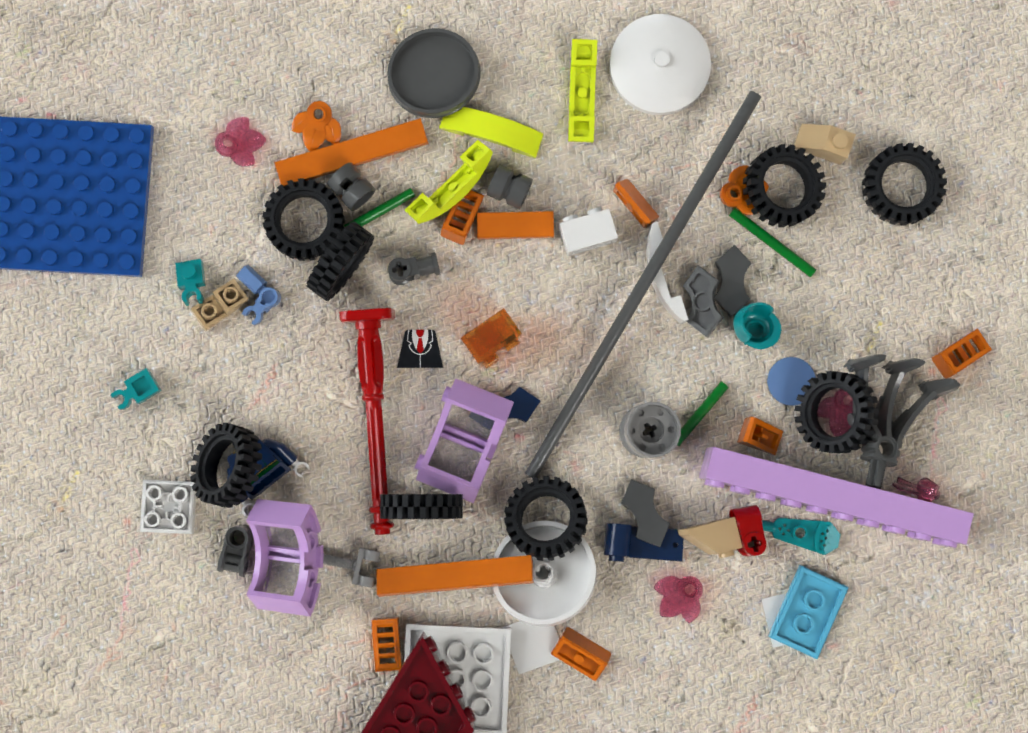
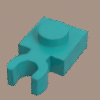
[175,259,206,306]
[110,368,162,410]

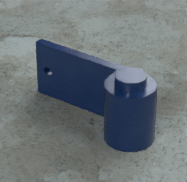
[604,523,684,562]

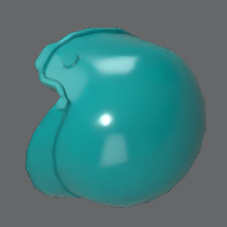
[733,302,782,349]

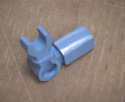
[236,264,281,325]

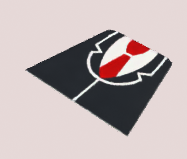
[397,330,443,368]

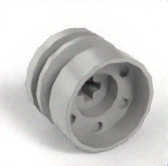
[619,402,681,458]

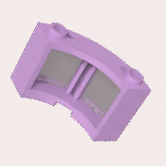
[415,379,514,503]
[246,499,324,617]

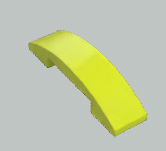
[568,39,598,143]
[439,107,543,159]
[404,140,493,224]

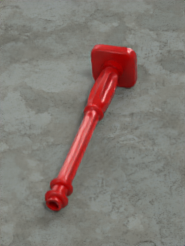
[339,308,395,535]

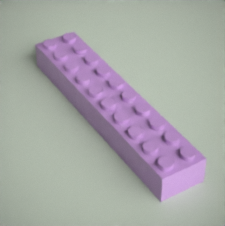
[699,447,974,548]

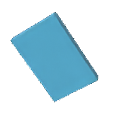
[768,565,849,659]

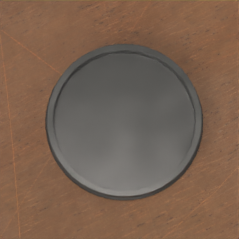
[388,28,481,118]

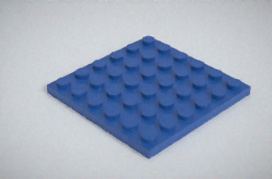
[0,117,154,277]

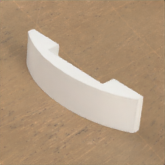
[646,222,689,324]

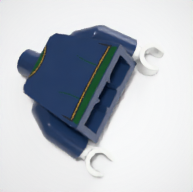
[227,438,310,517]

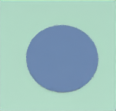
[767,357,816,406]

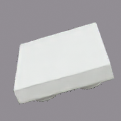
[140,480,196,534]

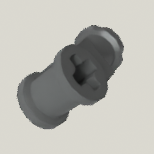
[388,252,440,285]

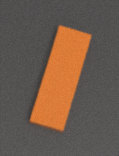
[477,211,554,240]

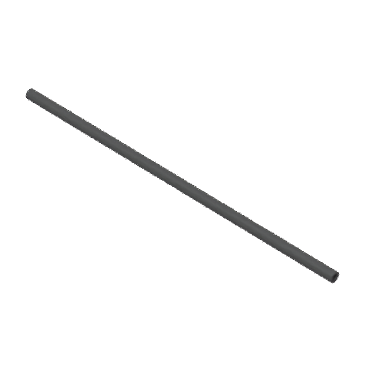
[525,91,761,478]

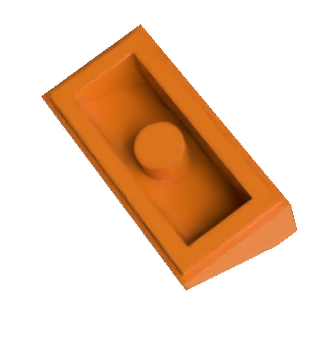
[613,179,659,228]
[551,627,611,681]

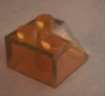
[461,308,522,369]

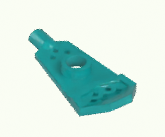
[762,518,841,555]

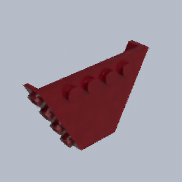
[361,631,476,733]

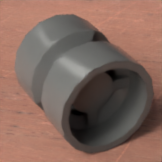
[327,162,376,211]
[487,165,533,210]

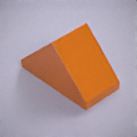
[737,416,783,455]

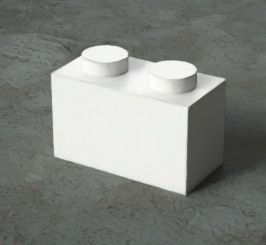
[559,207,618,257]

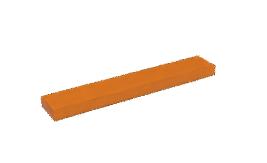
[274,118,428,187]
[376,555,534,597]

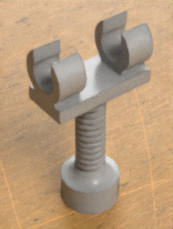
[323,548,380,588]

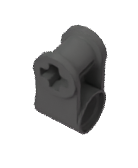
[217,525,253,577]

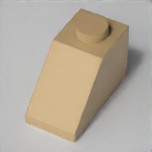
[794,124,856,165]
[678,517,743,558]

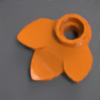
[292,101,342,151]
[720,165,769,215]

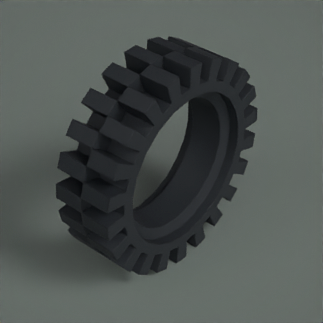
[862,143,947,226]
[743,144,826,227]
[262,178,345,261]
[306,222,374,301]
[794,371,879,453]
[190,423,262,508]
[504,476,588,561]
[380,494,463,519]

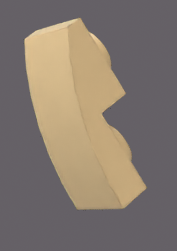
[191,279,249,332]

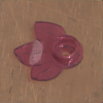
[215,117,266,167]
[817,389,853,437]
[892,477,940,502]
[654,576,703,623]

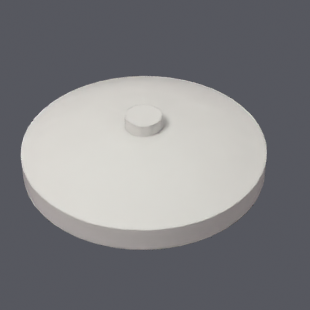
[609,14,711,115]
[493,521,597,627]

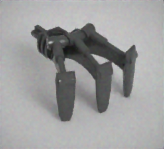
[844,354,960,489]

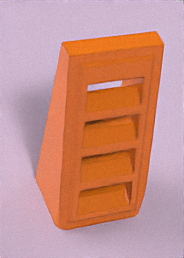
[440,190,484,245]
[932,328,992,379]
[371,617,402,672]

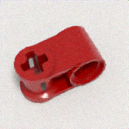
[729,505,766,556]

